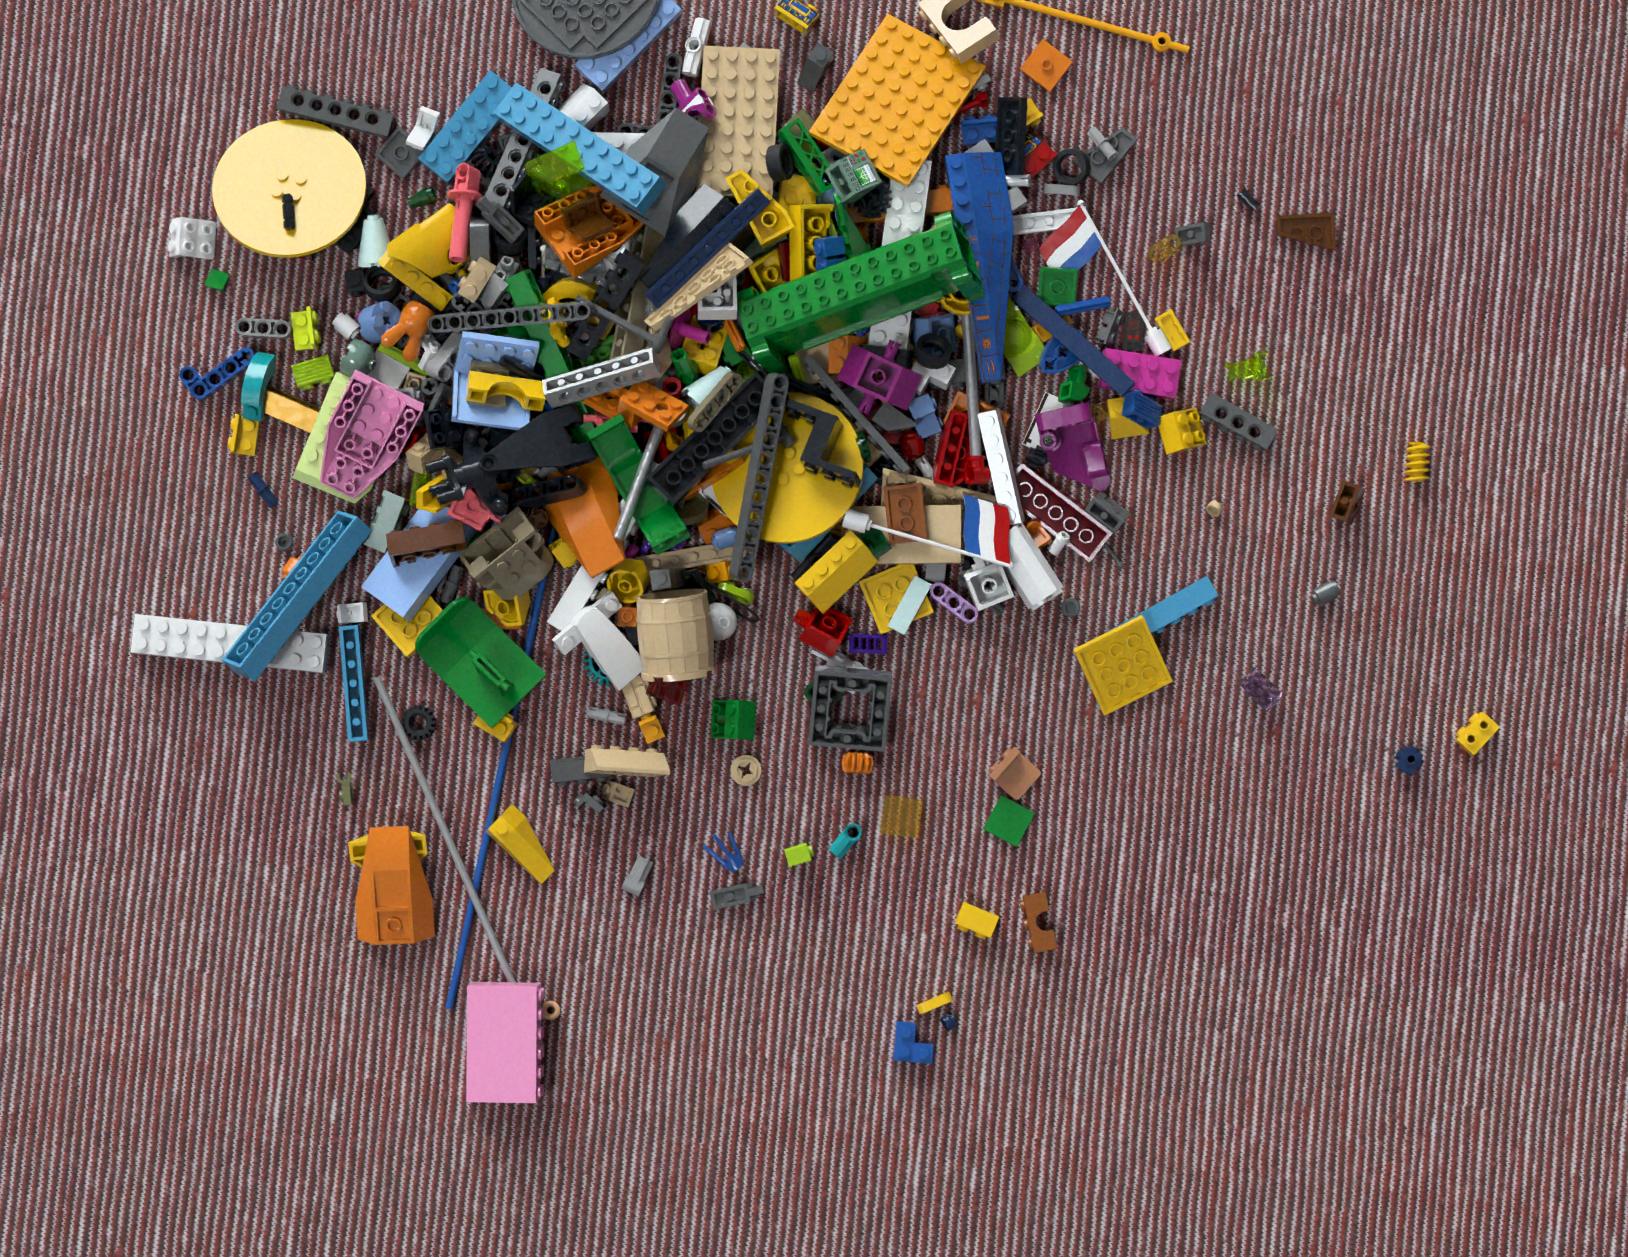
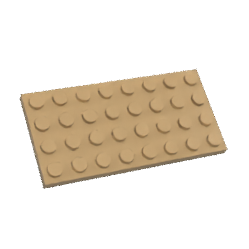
[696,46,780,198]

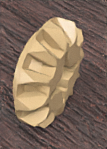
[731,755,761,786]

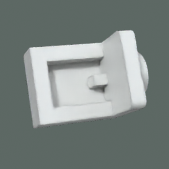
[336,602,368,624]

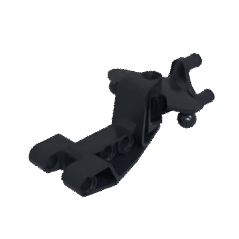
[425,404,597,517]

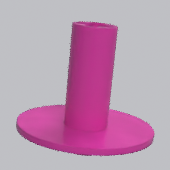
[669,309,712,349]

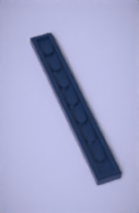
[644,188,771,308]
[1011,285,1135,398]

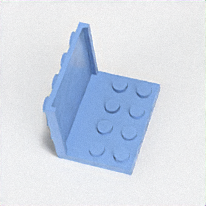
[451,331,539,430]

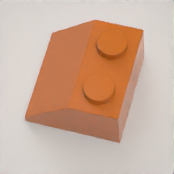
[828,335,867,376]

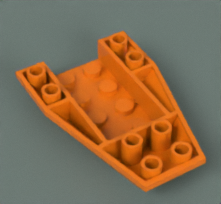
[355,826,435,945]

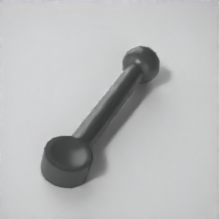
[1104,542,1124,569]

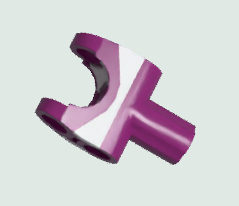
[670,79,716,120]

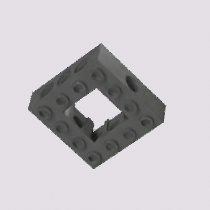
[808,665,892,752]

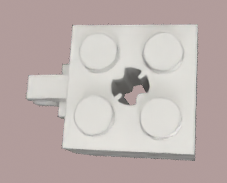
[962,557,1014,611]

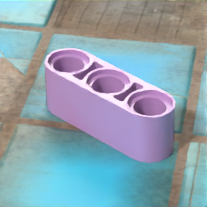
[930,582,978,624]

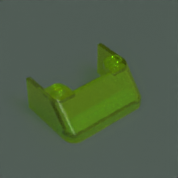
[524,141,597,199]

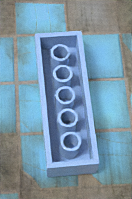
[575,0,682,94]

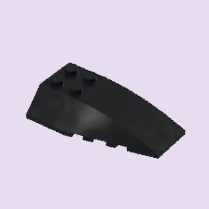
[640,184,756,289]

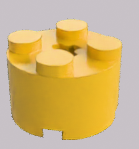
[607,558,650,603]

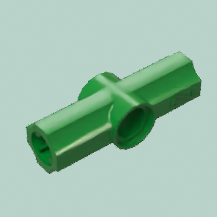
[670,348,700,387]

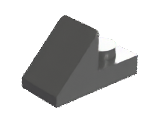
[1175,222,1210,247]

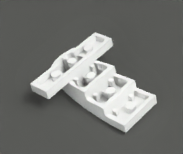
[552,590,643,691]

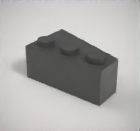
[550,756,612,787]

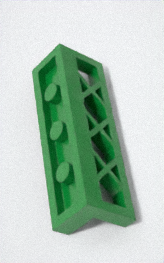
[776,118,833,198]

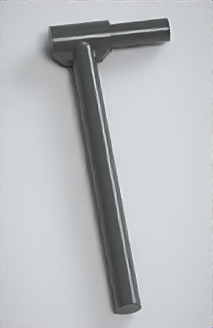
[575,295,674,354]
[702,416,796,469]

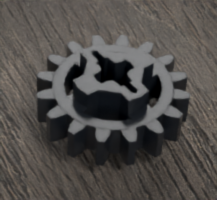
[854,179,892,219]

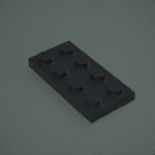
[995,97,1028,175]

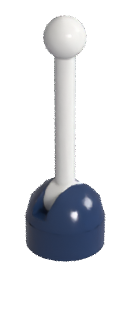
[536,245,550,291]

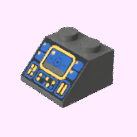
[871,402,916,435]

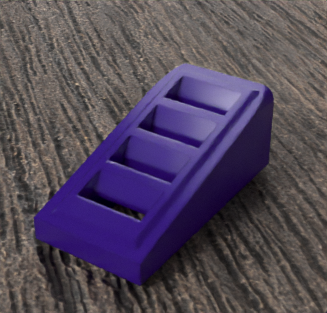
[849,633,888,654]

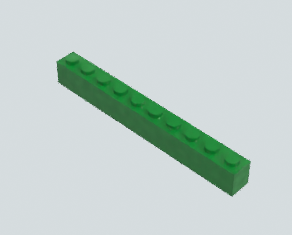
[504,269,597,451]

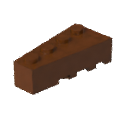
[386,520,467,568]

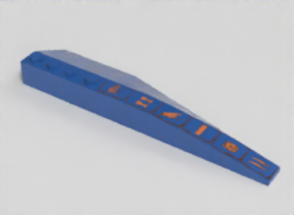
[944,152,1014,384]

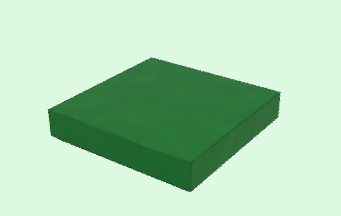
[1038,266,1078,306]
[983,795,1035,847]

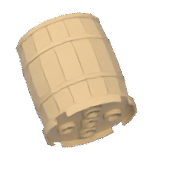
[636,589,717,682]

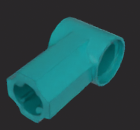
[828,823,862,859]

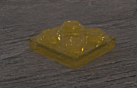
[880,795,923,838]

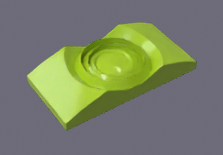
[1003,296,1044,378]

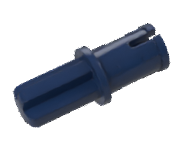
[248,472,278,508]

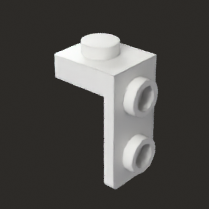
[406,106,440,150]
[418,330,441,370]

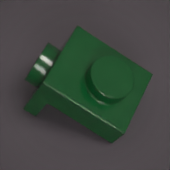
[860,527,892,559]

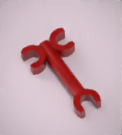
[953,92,989,124]

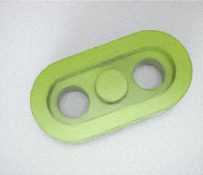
[716,581,755,605]

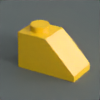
[483,589,531,627]

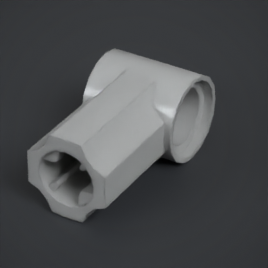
[621,855,653,897]

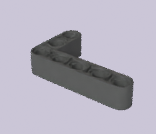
[617,53,682,133]
[470,213,493,311]

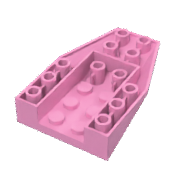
[320,369,424,499]

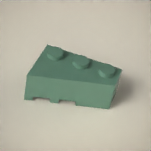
[363,490,410,554]

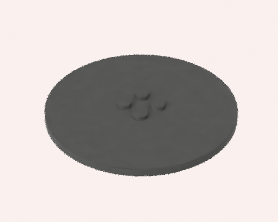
[512,0,660,60]

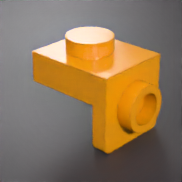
[705,561,734,584]

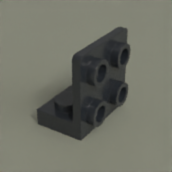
[509,168,550,226]

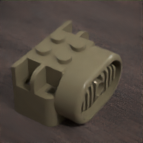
[458,506,553,600]

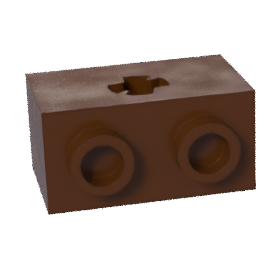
[1329,480,1366,525]

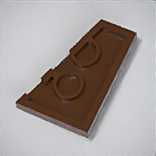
[1276,213,1336,251]

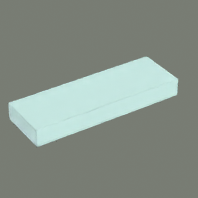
[888,576,932,635]

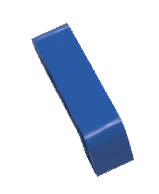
[179,347,255,401]

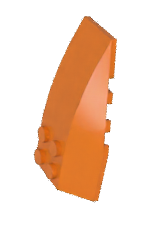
[544,457,626,579]

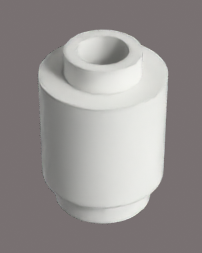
[332,312,361,340]

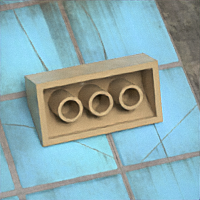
[584,745,670,777]

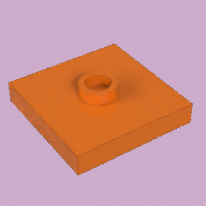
[1019,39,1073,93]

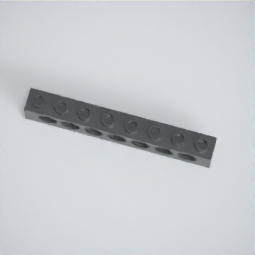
[485,68,565,213]

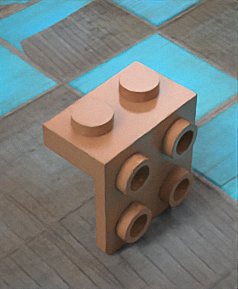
[989,747,1041,800]

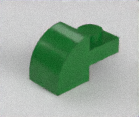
[1058,365,1090,404]

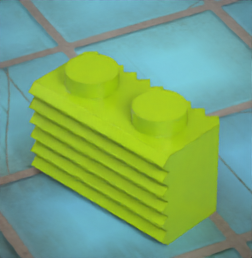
[291,354,335,391]
[784,843,814,867]

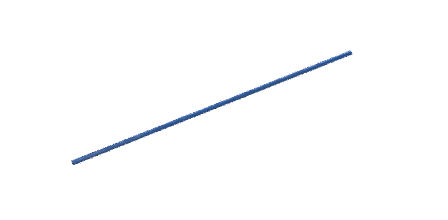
[445,524,557,1010]

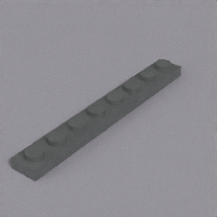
[804,355,912,475]

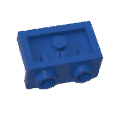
[961,115,997,147]

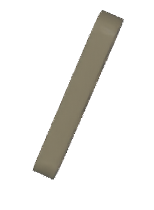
[687,372,742,432]

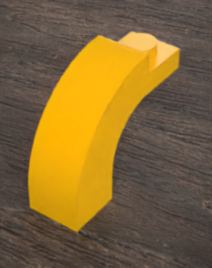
[542,276,600,304]

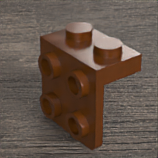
[560,194,615,242]

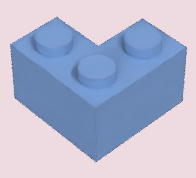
[907,394,944,440]

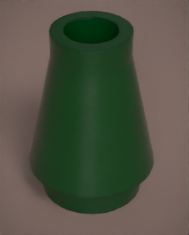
[407,187,437,209]

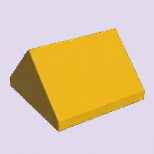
[748,248,790,293]

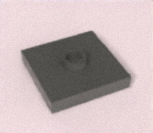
[374,126,426,180]

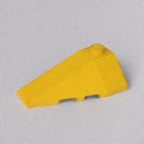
[725,169,795,248]
[485,804,555,884]

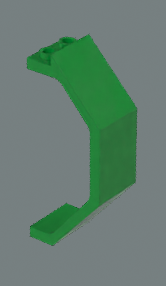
[587,413,691,556]

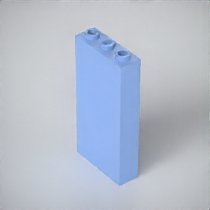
[361,507,478,622]

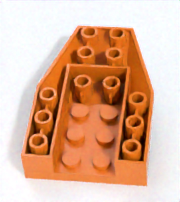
[534,186,644,279]

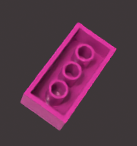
[1097,348,1181,400]

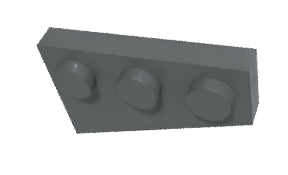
[1072,127,1138,184]

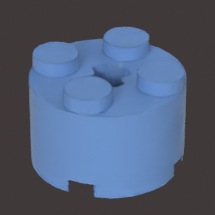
[358,301,401,343]

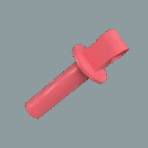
[447,163,483,262]

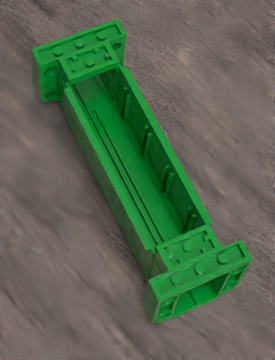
[737,211,987,373]

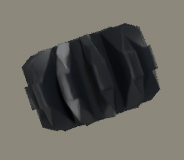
[471,145,502,178]

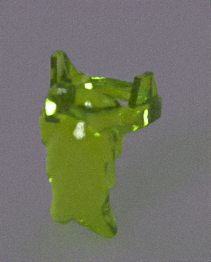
[1224,351,1272,381]

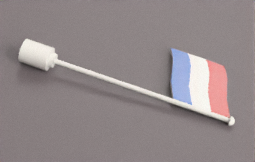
[1039,200,1172,356]
[842,494,1014,570]

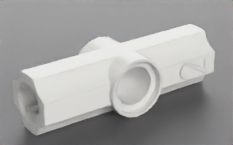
[681,17,712,77]

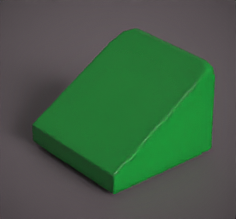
[204,269,230,292]

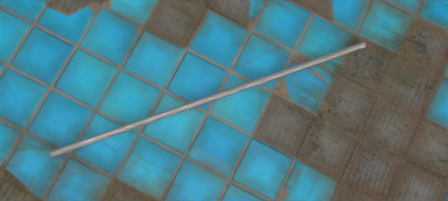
[373,676,544,1046]

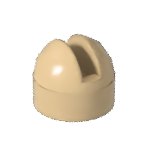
[1206,500,1223,517]

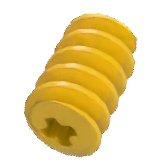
[1405,442,1431,482]

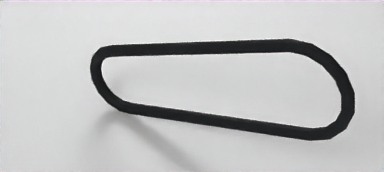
[737,351,789,399]
[705,580,759,623]

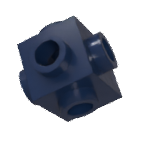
[1394,745,1424,776]

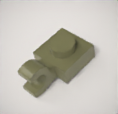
[336,772,353,806]

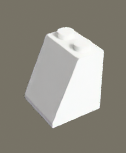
[557,83,610,131]

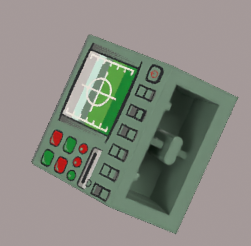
[825,149,882,203]

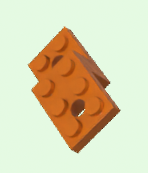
[583,381,689,432]

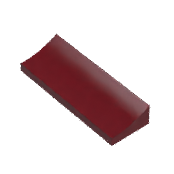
[1014,460,1113,562]

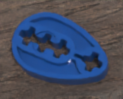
[1038,328,1086,374]

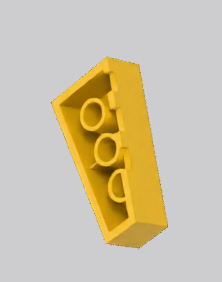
[789,204,834,281]

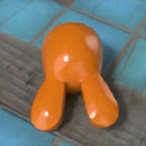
[381,301,435,362]

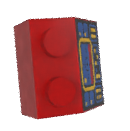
[1024,130,1057,181]

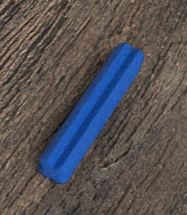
[1055,296,1111,317]

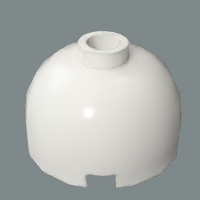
[709,602,737,641]

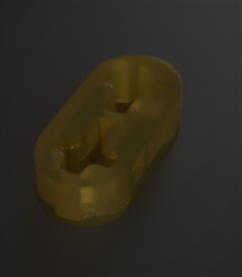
[1148,234,1182,263]

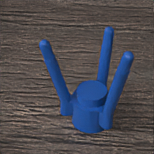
[703,832,744,873]

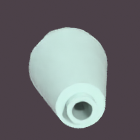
[358,214,390,267]
[681,366,733,414]

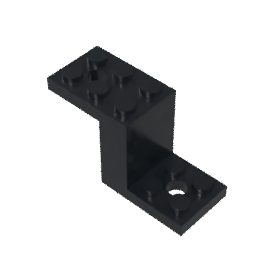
[784,398,861,489]

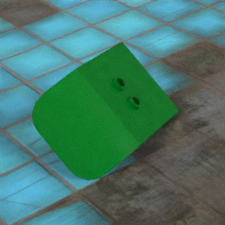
[415,597,547,729]

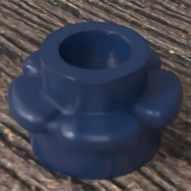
[940,1013,957,1031]

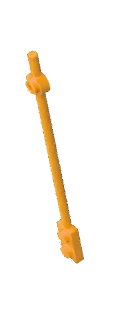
[973,0,1190,54]

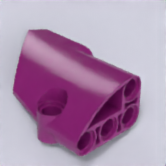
[1035,401,1111,492]

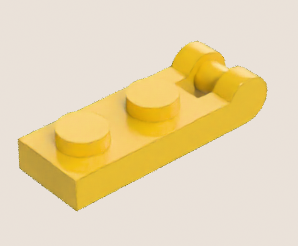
[547,297,570,348]

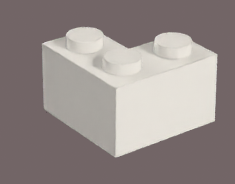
[697,275,737,320]
[911,361,956,397]

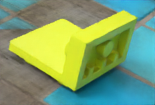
[291,306,321,351]

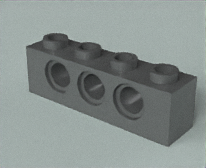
[1199,392,1278,452]

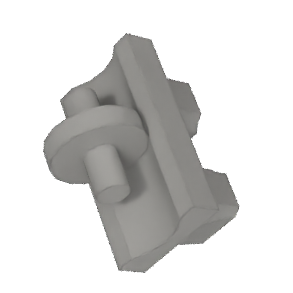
[494,256,519,293]

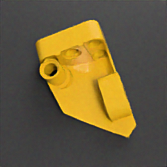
[386,203,470,278]

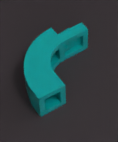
[241,352,276,421]

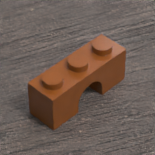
[1019,892,1057,953]

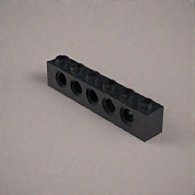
[566,249,645,361]

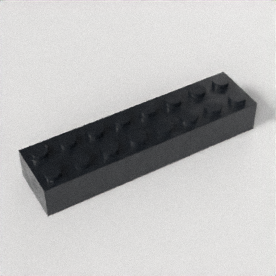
[645,372,775,509]

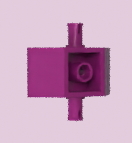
[837,339,923,415]

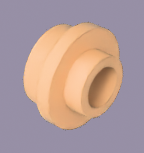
[542,1001,560,1020]

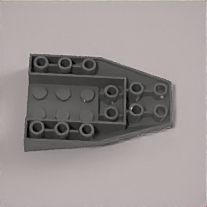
[600,108,709,237]

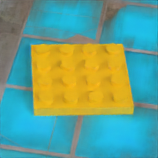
[1073,615,1173,716]

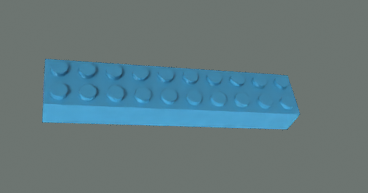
[493,83,666,216]
[221,510,372,681]

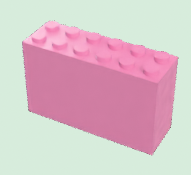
[466,982,545,1103]

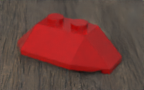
[933,410,970,488]

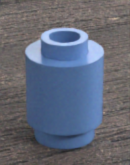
[710,527,737,551]

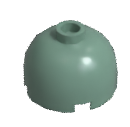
[341,339,377,377]

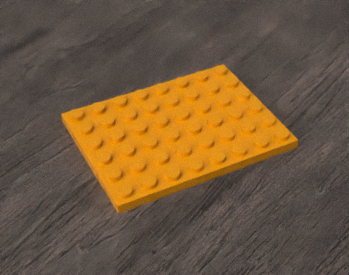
[809,14,986,188]

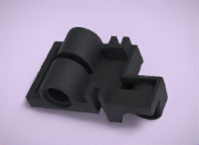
[334,184,376,255]

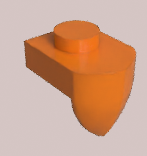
[1025,521,1052,550]

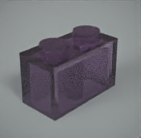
[1240,667,1282,712]

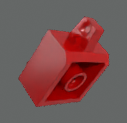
[792,607,853,658]

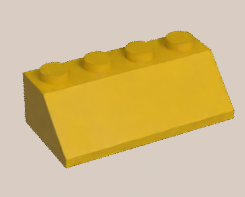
[795,530,879,614]

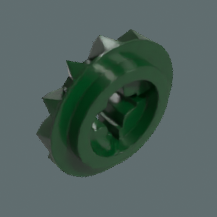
[855,432,871,463]

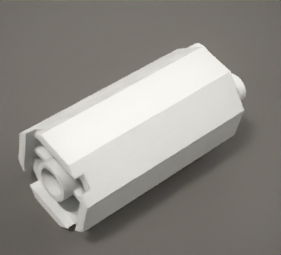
[1002,523,1063,611]

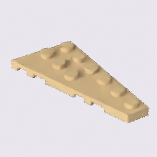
[644,242,754,332]
[881,468,996,506]

